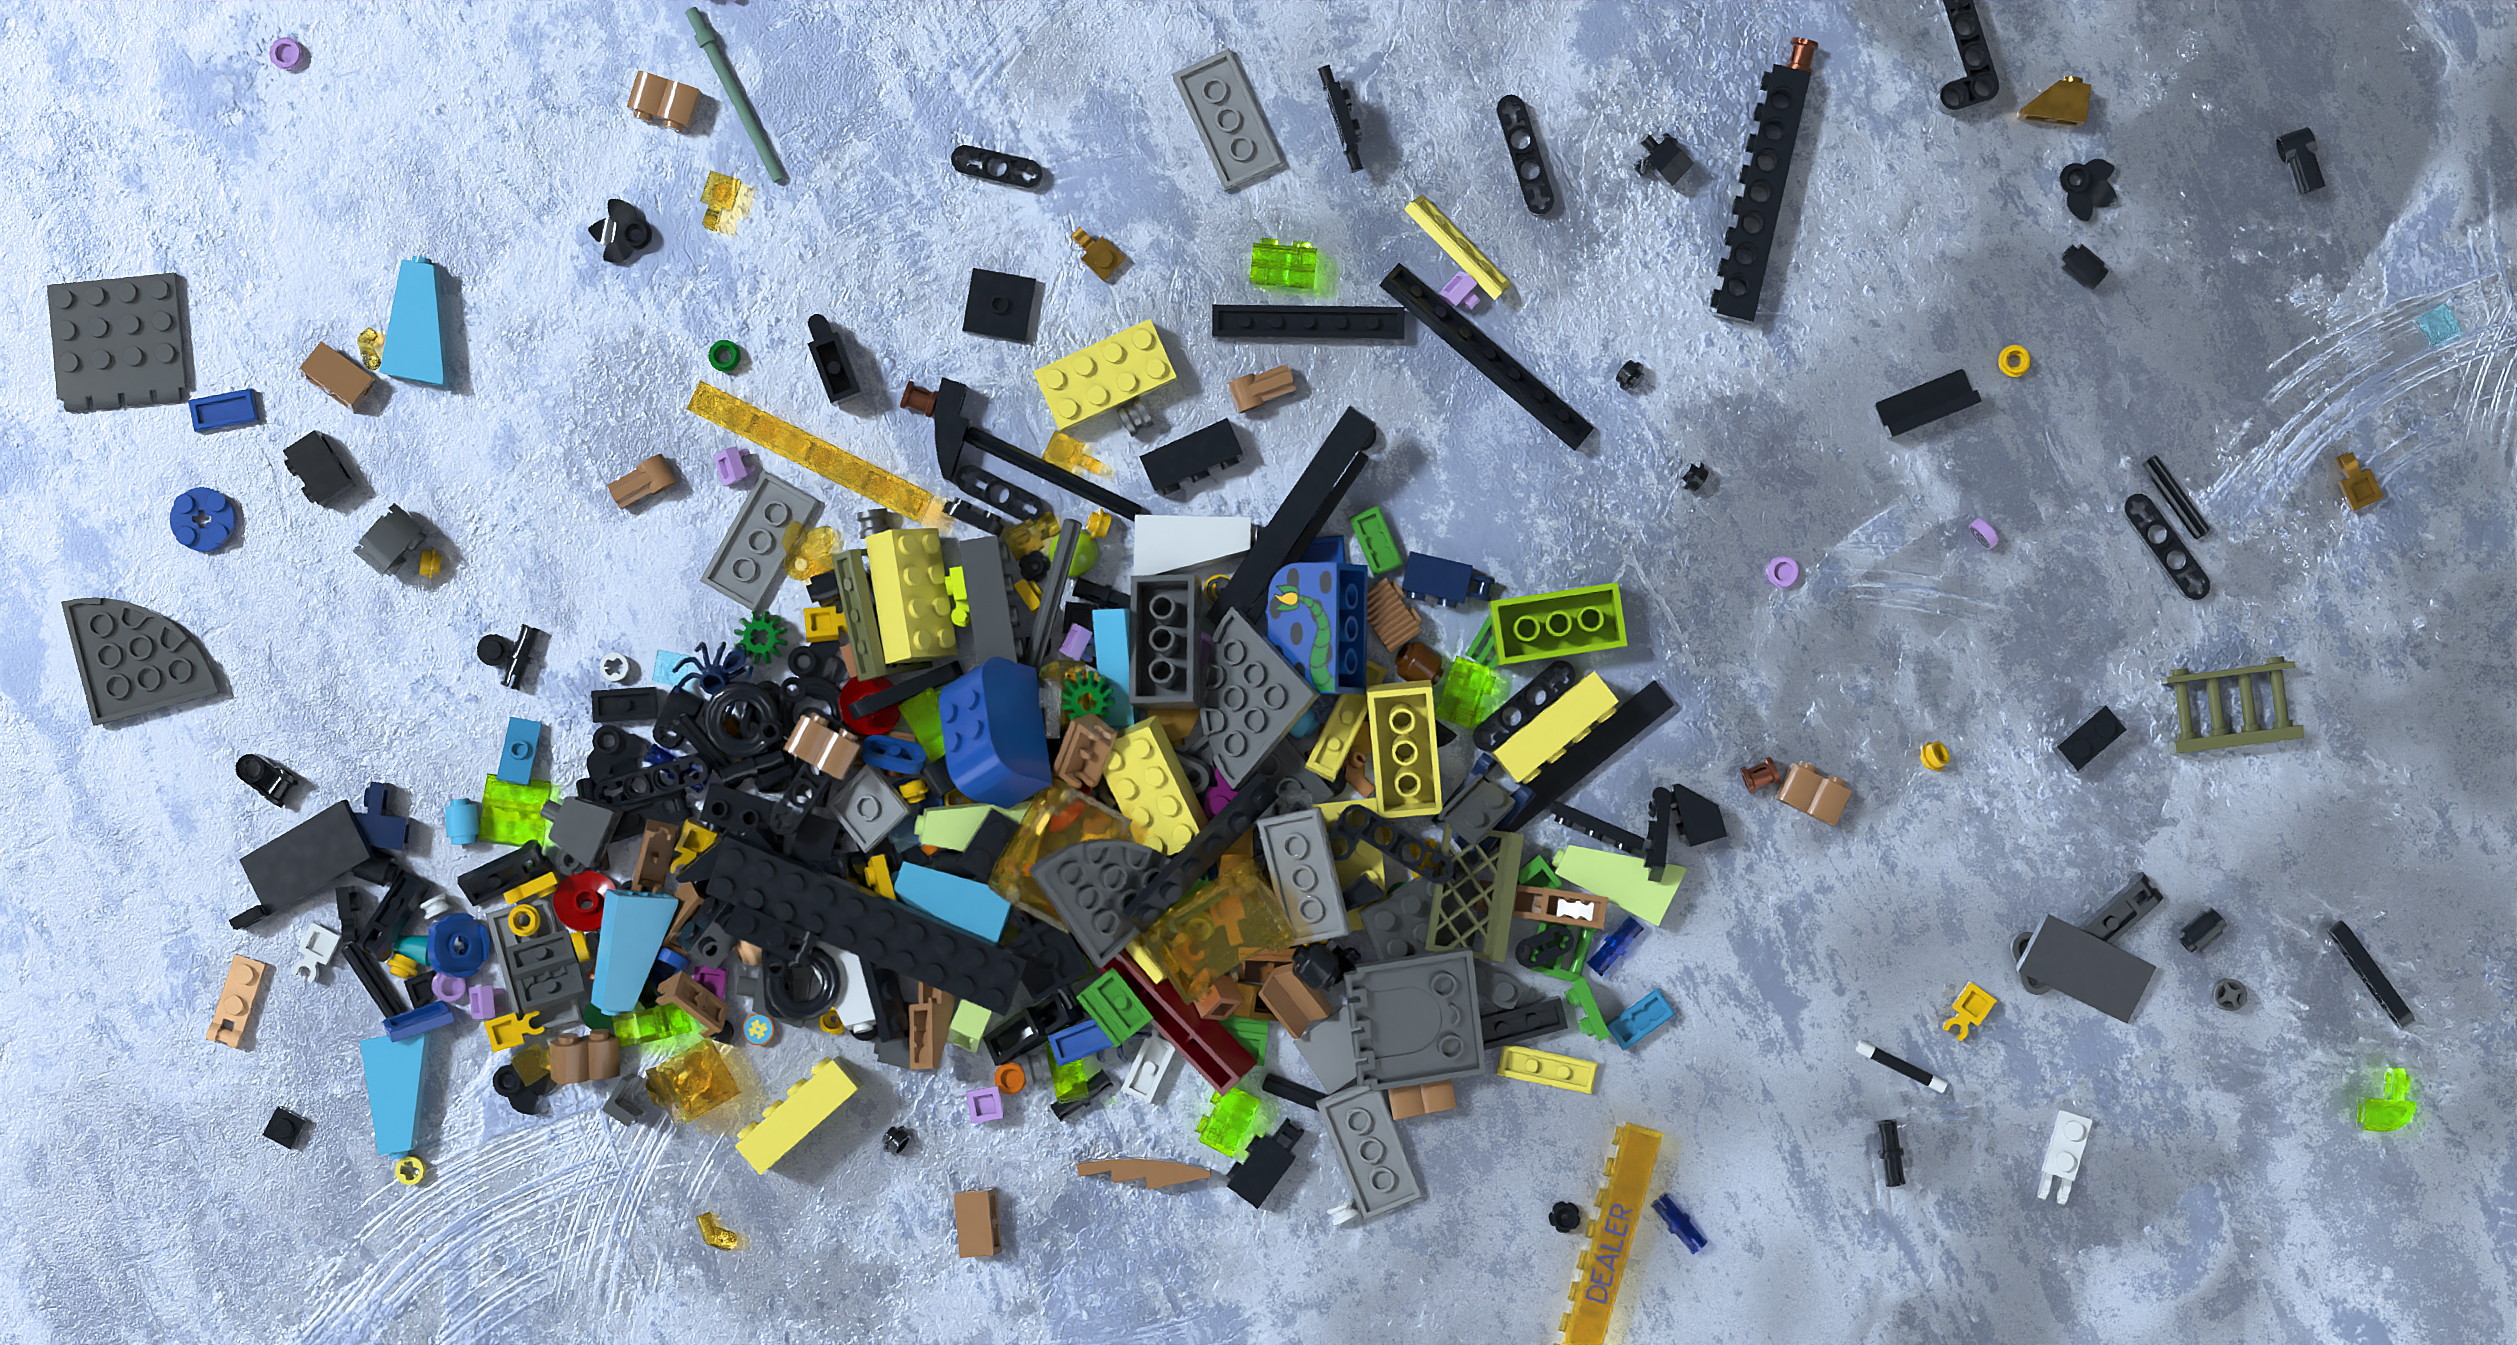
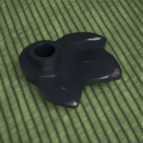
[2059,159,2118,222]
[588,199,652,263]
[788,640,850,701]
[587,725,648,784]
[492,1050,557,1115]

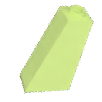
[914,797,1048,864]
[1551,845,1687,926]
[947,924,1021,1053]

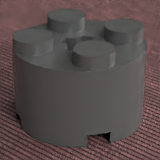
[352,503,427,577]

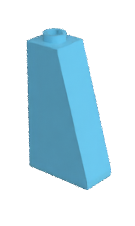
[379,256,449,387]
[1093,609,1140,732]
[891,861,1015,945]
[591,889,679,1016]
[360,1030,431,1160]

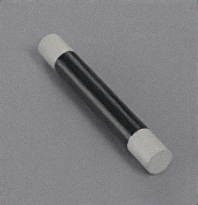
[1855,1040,1948,1093]

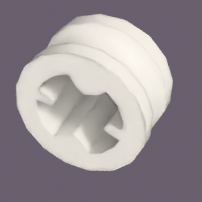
[600,652,630,681]
[420,893,453,920]
[1327,1198,1359,1225]

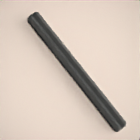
[1023,518,1082,678]

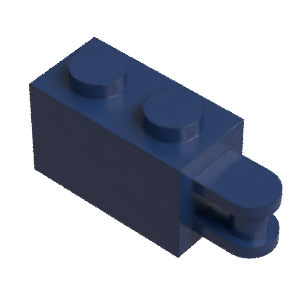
[1401,551,1495,609]

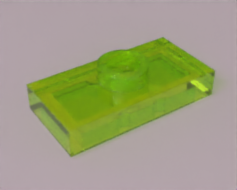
[1045,1041,1090,1105]

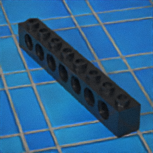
[1709,64,1811,325]

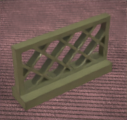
[832,548,933,682]
[1425,822,1524,963]

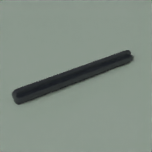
[965,427,1142,521]

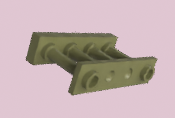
[2160,656,2305,754]

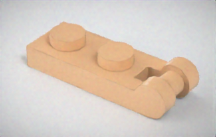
[206,954,268,1050]

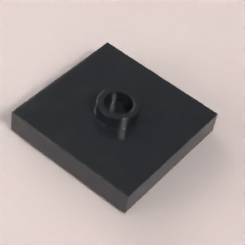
[962,268,1036,343]

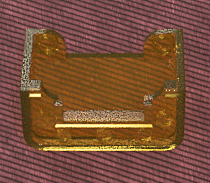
[988,775,1133,934]
[1144,859,1297,1005]

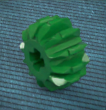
[734,611,788,665]
[1060,670,1115,720]

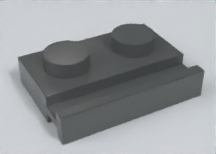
[1438,773,1516,847]

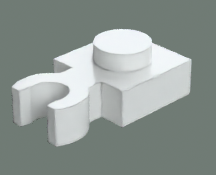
[292,922,342,983]

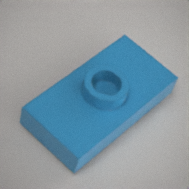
[496,717,543,786]
[1605,987,1676,1051]

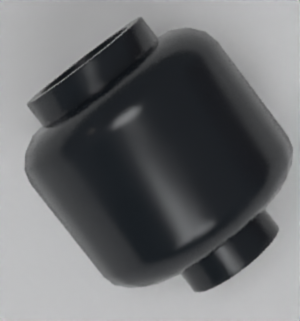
[1291,941,1341,990]

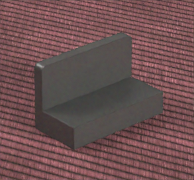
[601,1073,644,1128]

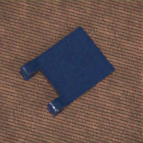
[1431,752,1536,861]

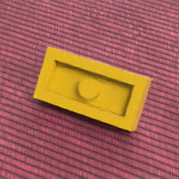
[865,854,896,901]

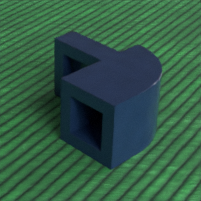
[354,782,412,850]

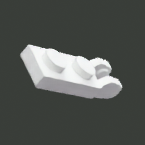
[1121,1026,1175,1104]
[2037,1110,2093,1205]

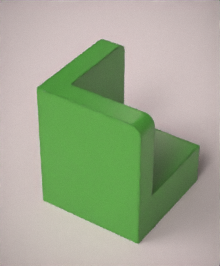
[1517,854,1563,889]

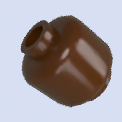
[1394,641,1444,685]

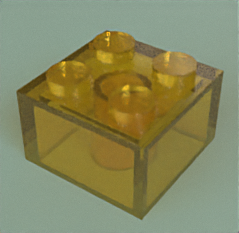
[645,1036,741,1127]

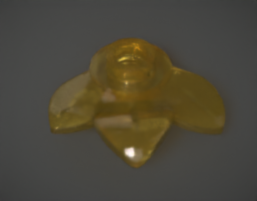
[782,520,834,580]

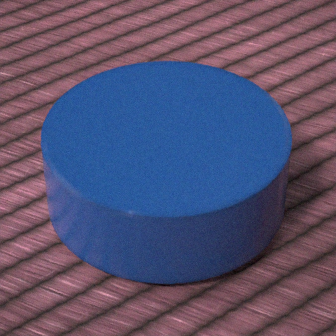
[656,947,690,972]

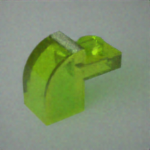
[612,1003,692,1048]
[2355,1066,2417,1132]

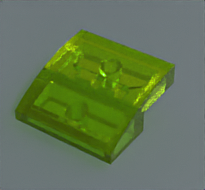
[478,773,552,850]

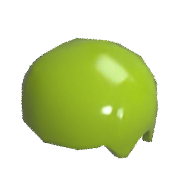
[1048,529,1100,578]

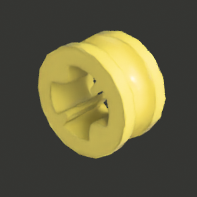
[395,1155,427,1185]

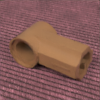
[1227,364,1296,414]
[607,453,677,510]

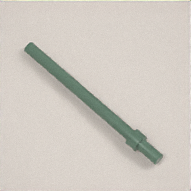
[685,7,785,183]

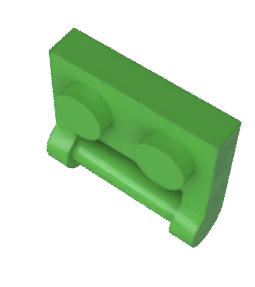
[1526,921,1598,981]

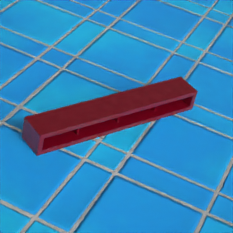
[1042,902,1258,1097]

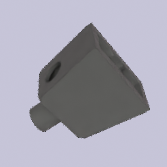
[540,796,624,867]
[736,966,814,1028]

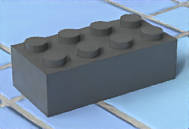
[958,535,1025,665]
[1129,574,1202,710]

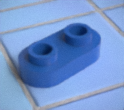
[861,735,927,774]

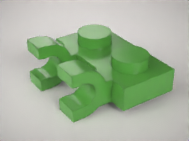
[1563,975,1610,1041]

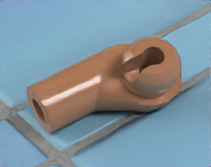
[1344,750,1376,798]

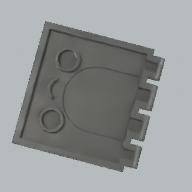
[47,272,188,412]
[1344,946,1487,1091]

